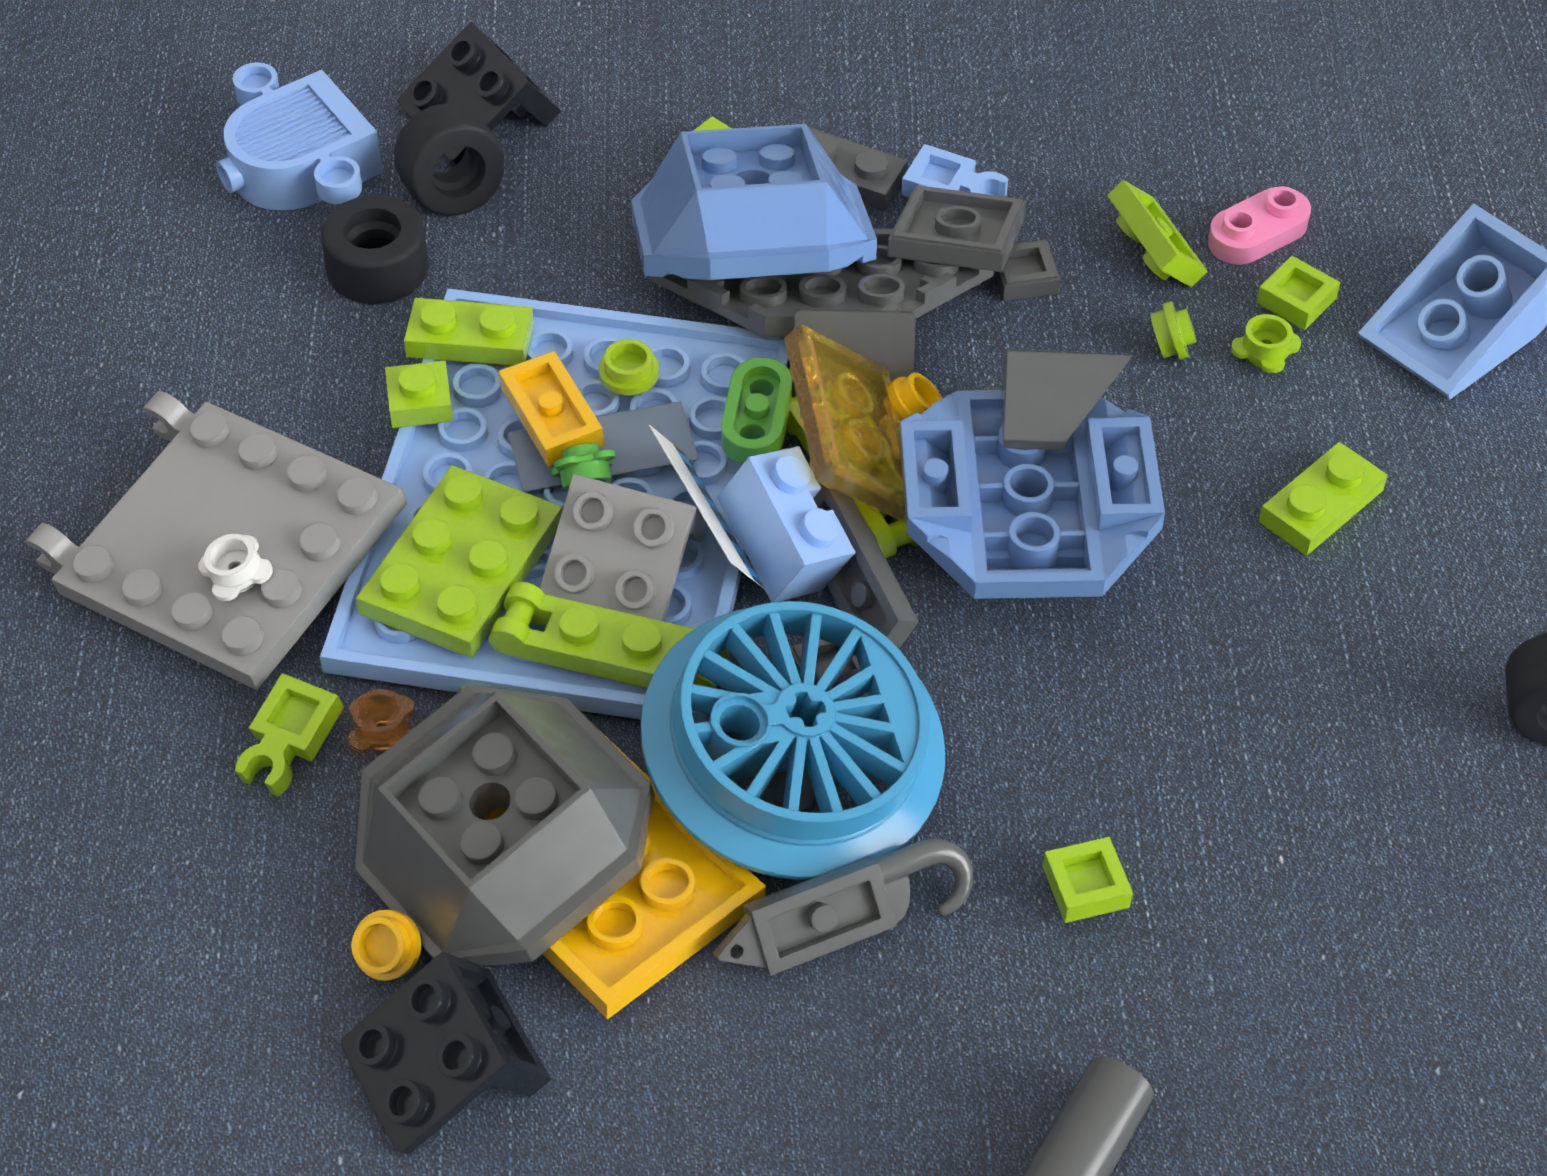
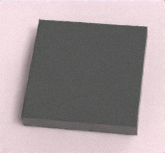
[888,185,1026,272]

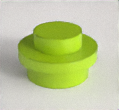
[1150,301,1197,360]
[599,339,659,395]

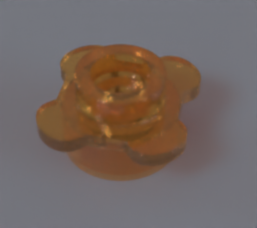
[347,689,415,753]

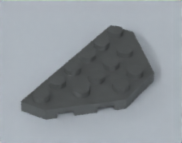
[646,229,994,341]

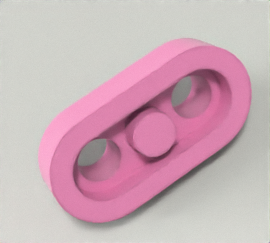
[1208,186,1311,265]

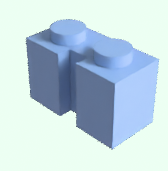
[717,446,856,602]

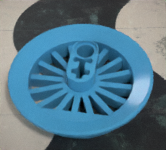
[640,601,945,880]

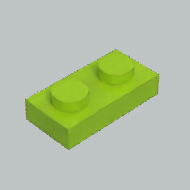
[1107,180,1208,288]
[404,298,534,366]
[1258,442,1388,556]

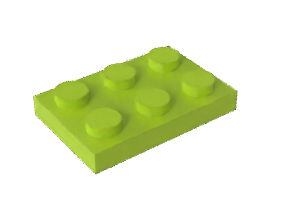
[356,465,563,658]

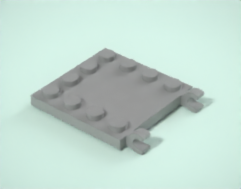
[25,391,407,690]

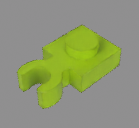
[235,673,344,797]

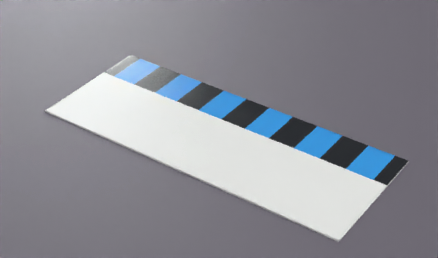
[649,425,765,589]

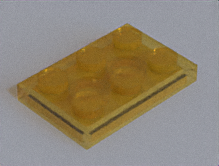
[784,324,906,522]

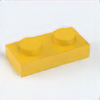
[498,351,605,467]

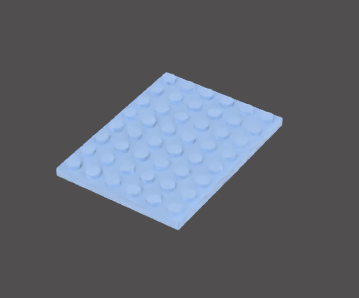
[320,289,794,724]

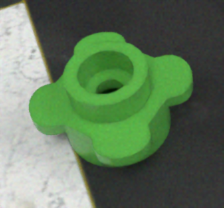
[551,443,616,492]

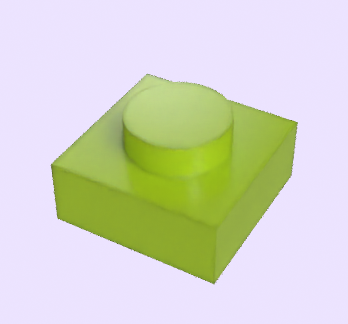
[1256,256,1341,330]
[385,360,453,428]
[1042,837,1133,923]

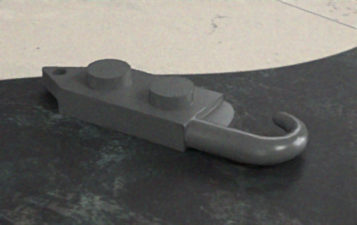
[713,838,974,976]

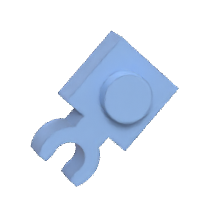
[901,144,1008,198]

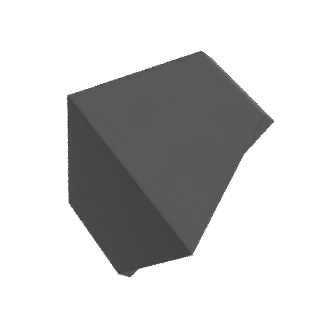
[1001,349,1133,450]

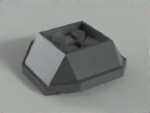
[355,685,655,965]

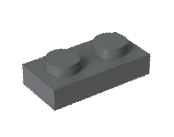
[809,127,908,211]

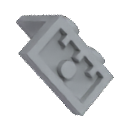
[540,474,707,621]

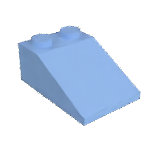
[1358,203,1547,399]

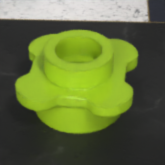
[1231,314,1301,373]

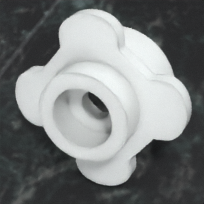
[198,534,273,601]

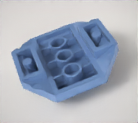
[631,124,877,280]
[899,390,1165,599]

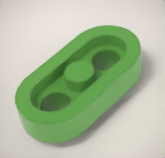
[721,357,792,464]

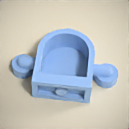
[216,62,383,211]

